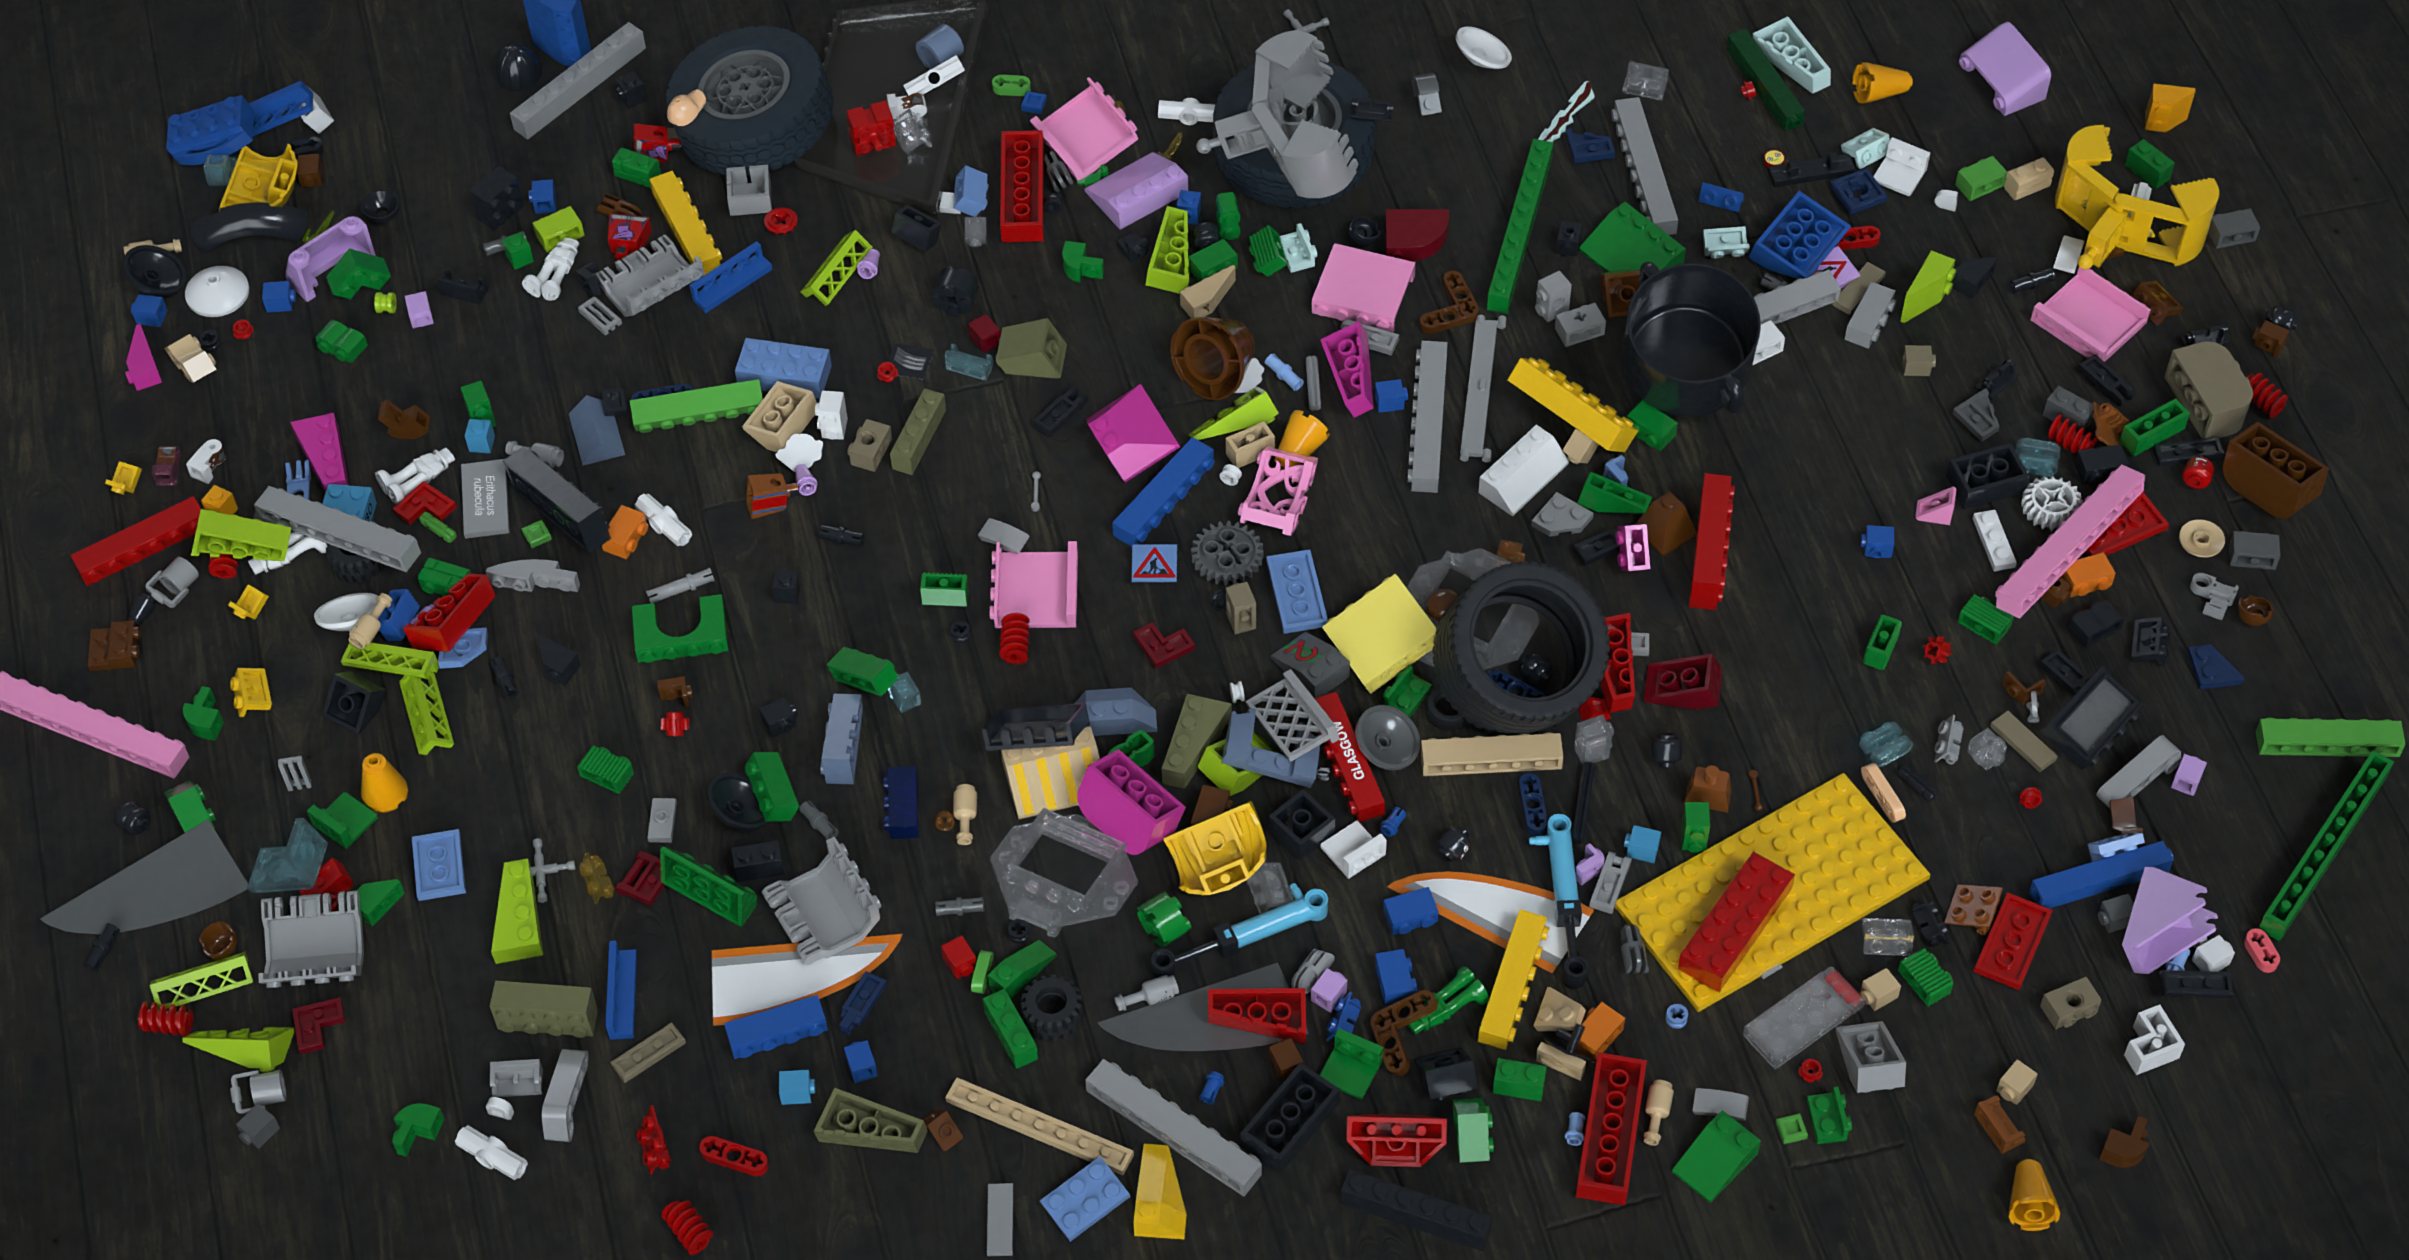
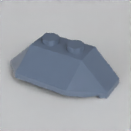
[1065,688,1157,736]

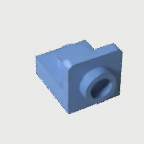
[1603,455,1628,486]

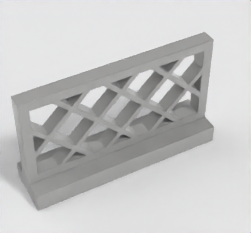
[1245,669,1340,762]

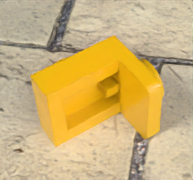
[105,461,142,495]
[228,585,269,619]

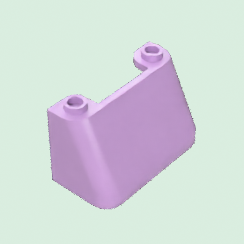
[1959,22,2051,116]
[285,216,376,302]

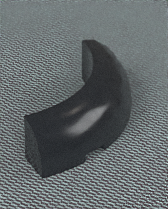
[190,202,309,253]

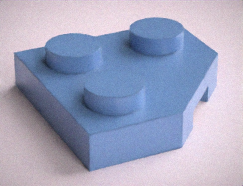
[438,628,488,669]

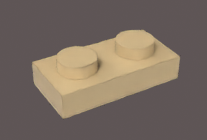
[1536,1042,1586,1081]

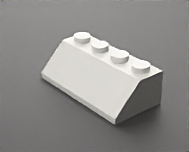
[1479,425,1569,516]

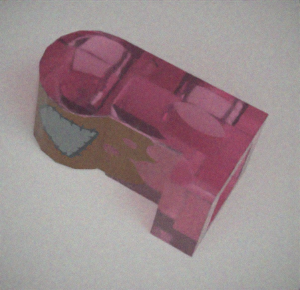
[151,446,181,485]

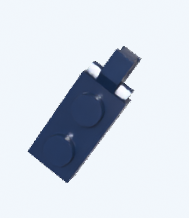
[839,971,887,1036]

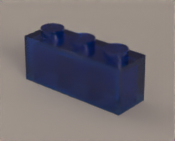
[884,766,919,839]

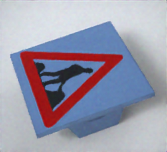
[1132,544,1177,582]

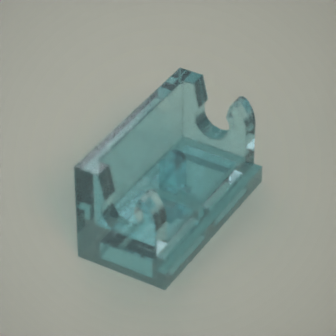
[945,344,994,381]

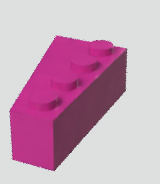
[1320,321,1373,418]
[290,413,349,494]

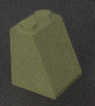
[996,318,1067,378]

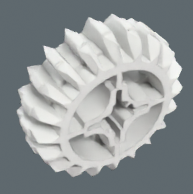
[2021,476,2083,531]

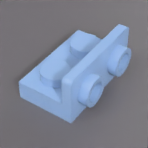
[2088,832,2145,862]

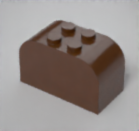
[2223,422,2329,519]

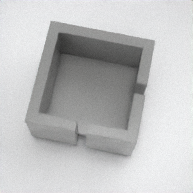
[726,165,772,216]

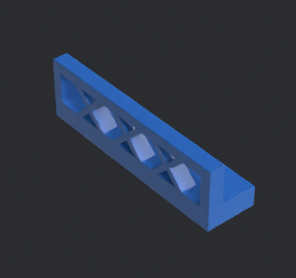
[249,81,313,136]
[690,241,773,313]
[606,941,637,1040]

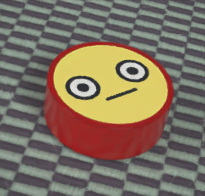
[1763,150,1785,169]

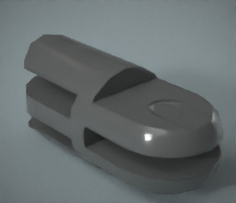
[1043,151,1073,192]
[1621,924,1649,974]

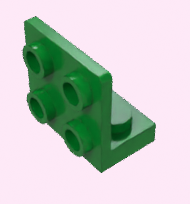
[307,792,378,849]
[1320,1028,1383,1099]

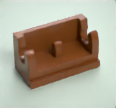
[1974,1096,2026,1154]

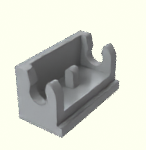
[490,1059,543,1097]

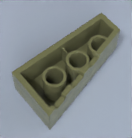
[1162,694,1232,789]
[814,1088,928,1153]

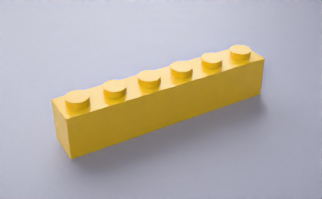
[649,171,722,276]
[1478,909,1550,1050]

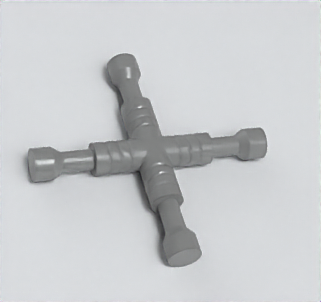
[1283,9,1329,51]
[531,838,576,903]

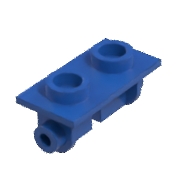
[1698,182,1744,213]
[1326,992,1361,1041]

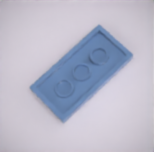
[1266,550,1328,634]

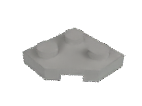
[1531,492,1593,536]

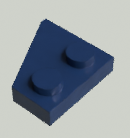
[1565,128,1615,164]
[2187,644,2244,689]

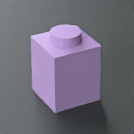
[405,291,434,328]
[2171,754,2207,796]
[1311,968,1347,1013]

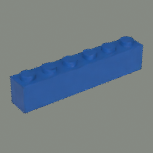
[1112,437,1215,547]

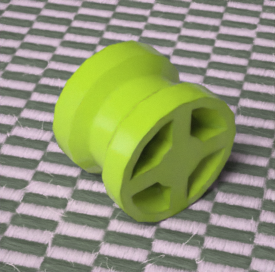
[374,292,397,313]

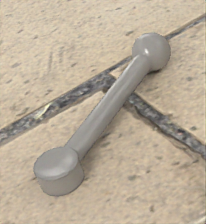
[1031,471,1041,512]

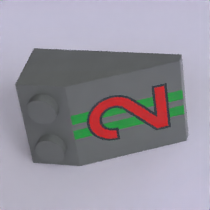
[1271,632,1350,698]

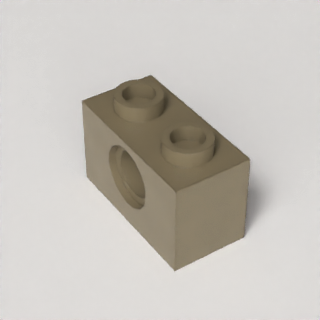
[848,419,892,472]
[1226,582,1256,634]
[2040,977,2102,1029]

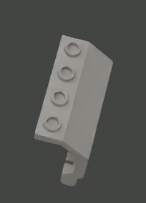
[595,235,704,317]
[762,837,881,965]
[258,891,364,988]

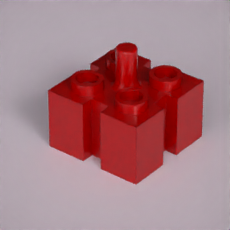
[846,100,896,156]

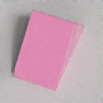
[1916,486,1956,525]

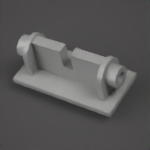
[1934,714,1963,764]

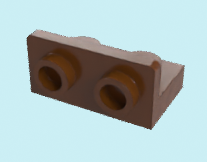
[2131,280,2184,326]

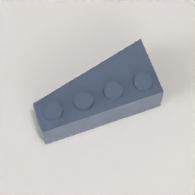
[821,694,863,784]

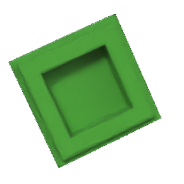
[522,520,552,548]
[1776,1114,1808,1144]

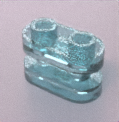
[2015,438,2061,477]
[1859,722,1913,767]

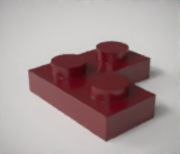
[1133,622,1195,669]
[292,997,345,1054]

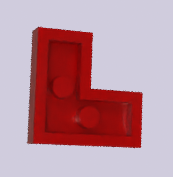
[393,481,457,525]

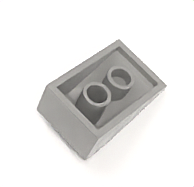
[1836,1021,1906,1093]

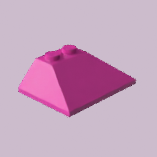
[1086,384,1180,483]

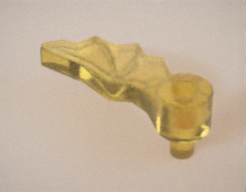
[1158,132,1182,160]

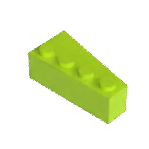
[1145,206,1189,294]
[191,509,292,561]
[491,859,543,964]

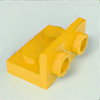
[230,668,272,717]

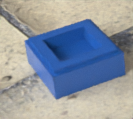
[1021,91,1047,114]

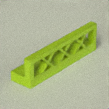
[801,230,873,306]
[341,642,439,678]
[399,672,454,755]
[150,952,253,1010]

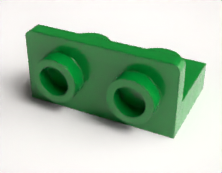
[1383,665,1432,718]
[1806,1086,1852,1144]

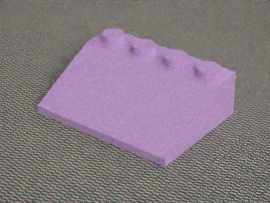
[1085,152,1188,230]

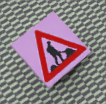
[1812,246,1860,290]

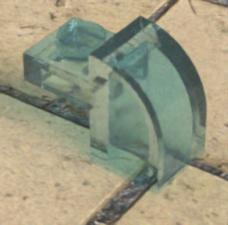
[203,155,237,186]

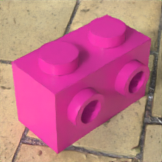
[1616,524,1650,571]

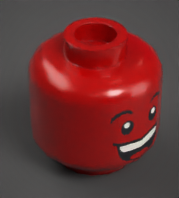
[2183,456,2214,489]

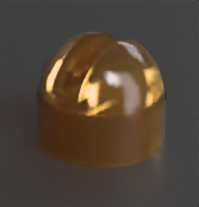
[935,810,954,831]

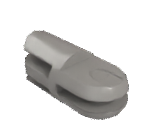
[1292,949,1335,994]

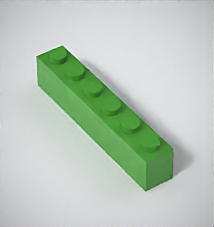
[630,379,763,433]
[2256,718,2405,757]

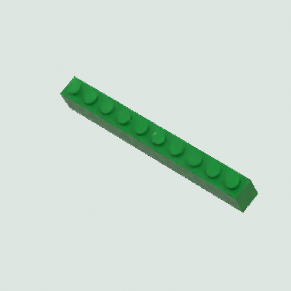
[1487,139,1554,314]
[2259,751,2394,942]

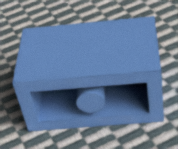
[953,165,989,217]

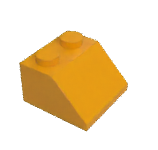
[2145,84,2195,132]

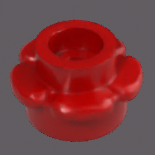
[1740,81,1757,100]
[233,320,254,339]
[877,362,898,382]
[2019,787,2042,809]
[1798,1059,1823,1083]

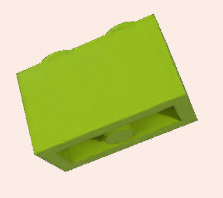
[533,206,584,252]

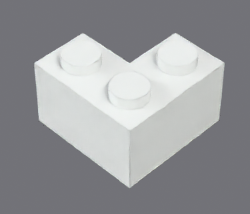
[2124,1005,2185,1075]

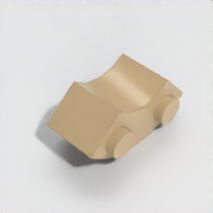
[164,334,216,382]

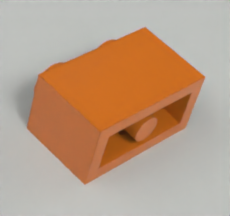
[602,505,648,559]
[2061,552,2116,598]
[1571,1002,1625,1063]

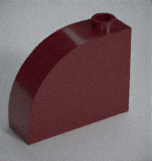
[1385,209,1449,261]

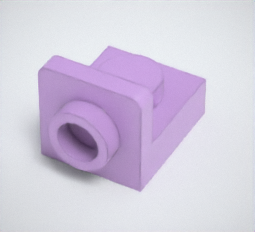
[1576,843,1604,885]

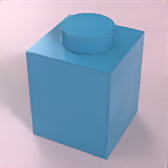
[465,419,495,454]
[1624,825,1661,863]
[779,1070,816,1105]

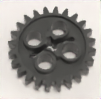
[1191,521,1264,586]

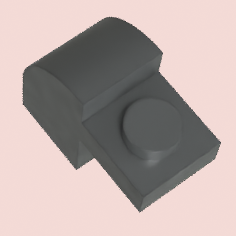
[1410,73,1442,116]

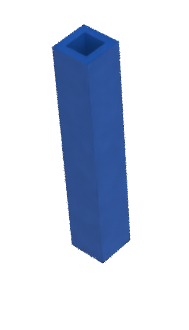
[2029,841,2174,909]

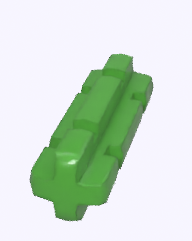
[419,512,457,543]

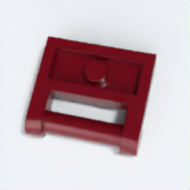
[614,851,665,906]

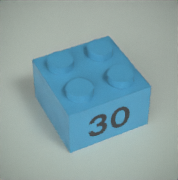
[322,484,377,522]

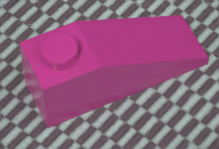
[125,324,162,391]

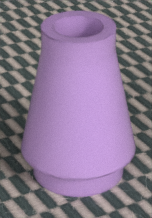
[857,249,880,279]
[795,464,817,496]

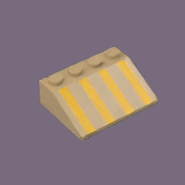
[1001,726,1100,819]

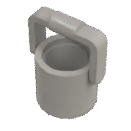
[146,557,199,608]
[230,1070,287,1114]

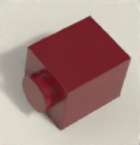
[968,314,1001,353]

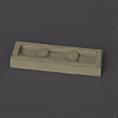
[1832,262,1886,315]
[1990,711,2058,772]
[610,1022,686,1083]

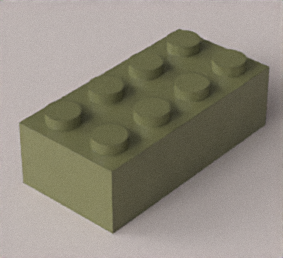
[490,981,598,1038]

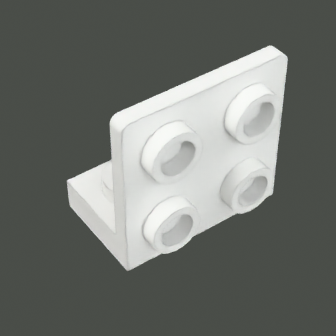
[1873,137,1930,196]
[1321,821,1386,879]

